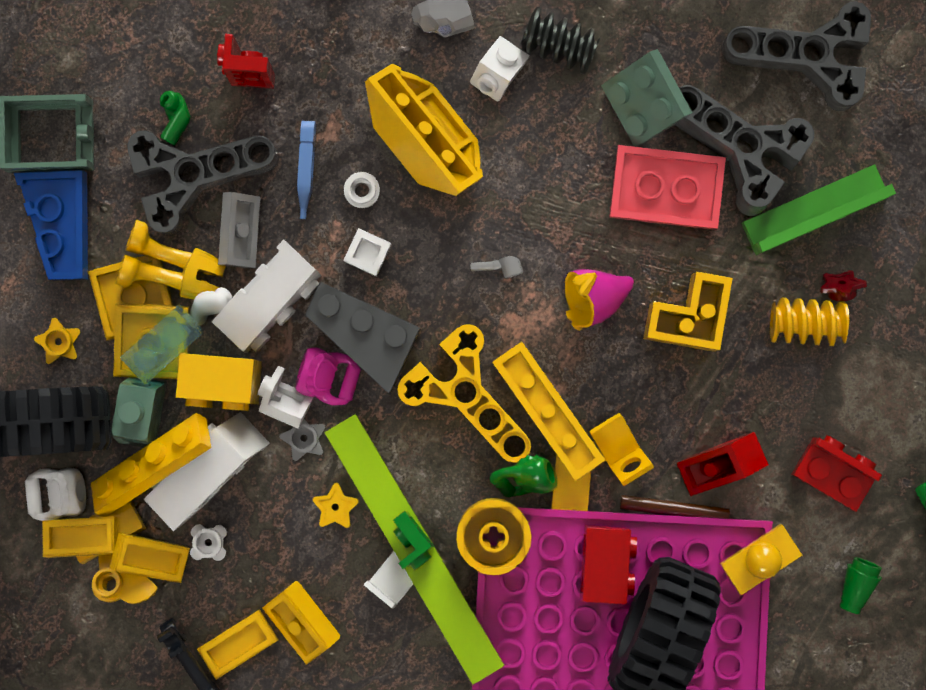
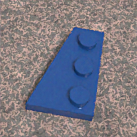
[14,170,88,281]

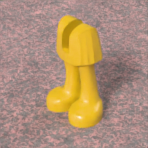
[115,220,226,300]

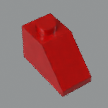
[677,432,769,496]

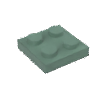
[601,49,692,147]

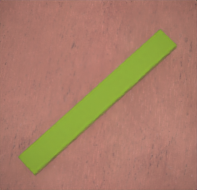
[324,414,505,685]

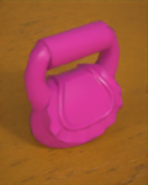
[295,347,361,406]

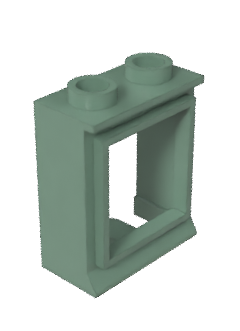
[0,94,94,173]

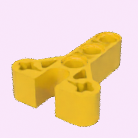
[397,324,531,463]

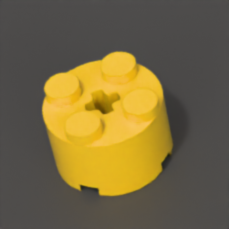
[456,498,531,575]

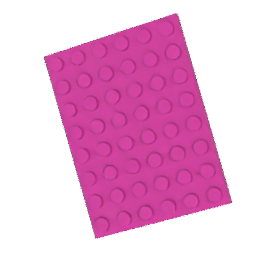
[472,507,773,690]

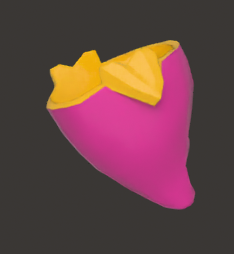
[565,269,634,331]

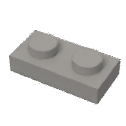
[218,192,260,268]

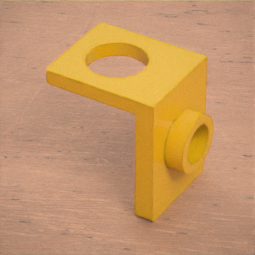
[589,413,654,486]

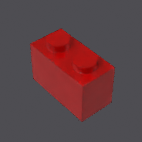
[580,525,637,605]

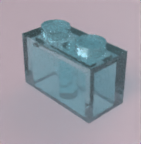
[120,304,204,385]

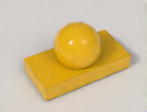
[719,524,803,595]

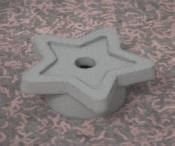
[279,419,325,461]

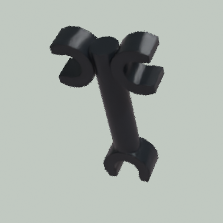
[157,618,220,690]

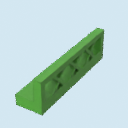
[741,164,896,256]

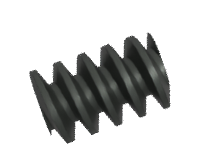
[520,7,601,75]

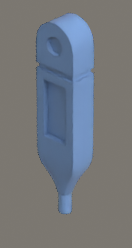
[297,120,316,219]

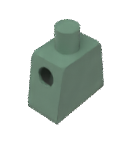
[111,377,167,448]

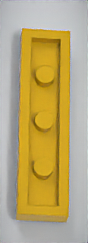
[492,341,606,482]
[91,413,211,517]

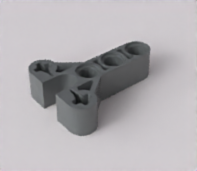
[721,1,871,111]
[675,85,814,216]
[127,130,278,236]

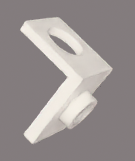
[364,551,413,608]

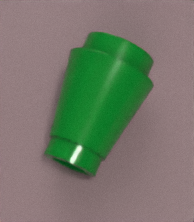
[839,557,882,614]

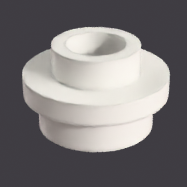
[344,172,380,208]

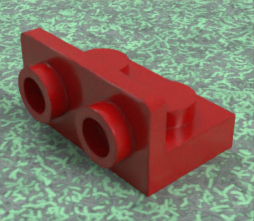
[217,33,275,89]
[791,435,882,512]

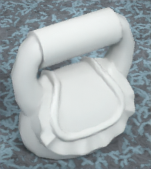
[25,468,86,521]

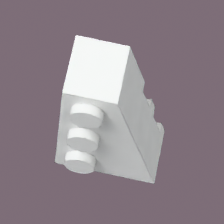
[212,239,322,353]
[144,412,270,531]

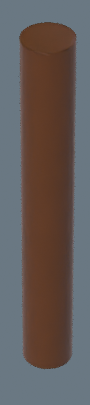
[620,495,730,519]

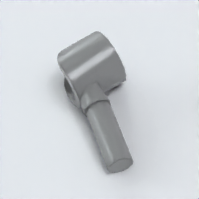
[470,256,523,279]

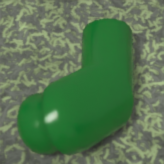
[160,90,191,146]

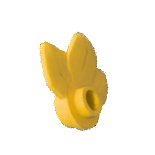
[92,554,158,604]

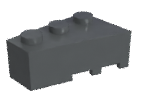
[305,282,421,395]

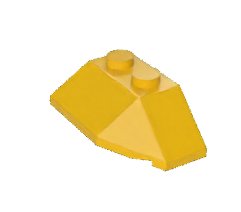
[365,63,483,196]

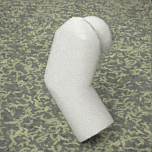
[189,287,232,326]

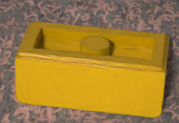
[262,581,340,665]

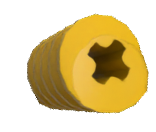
[770,297,849,346]

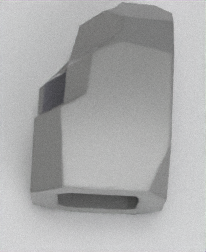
[411,0,474,38]

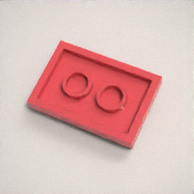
[609,145,726,230]

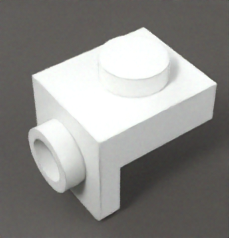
[470,36,530,101]
[257,366,313,428]

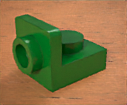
[393,511,435,571]

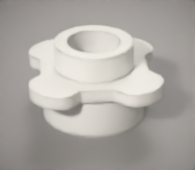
[190,524,227,561]

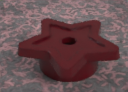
[820,270,867,301]

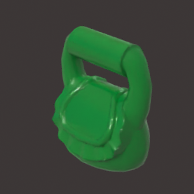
[490,455,558,498]

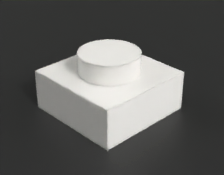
[343,228,392,277]

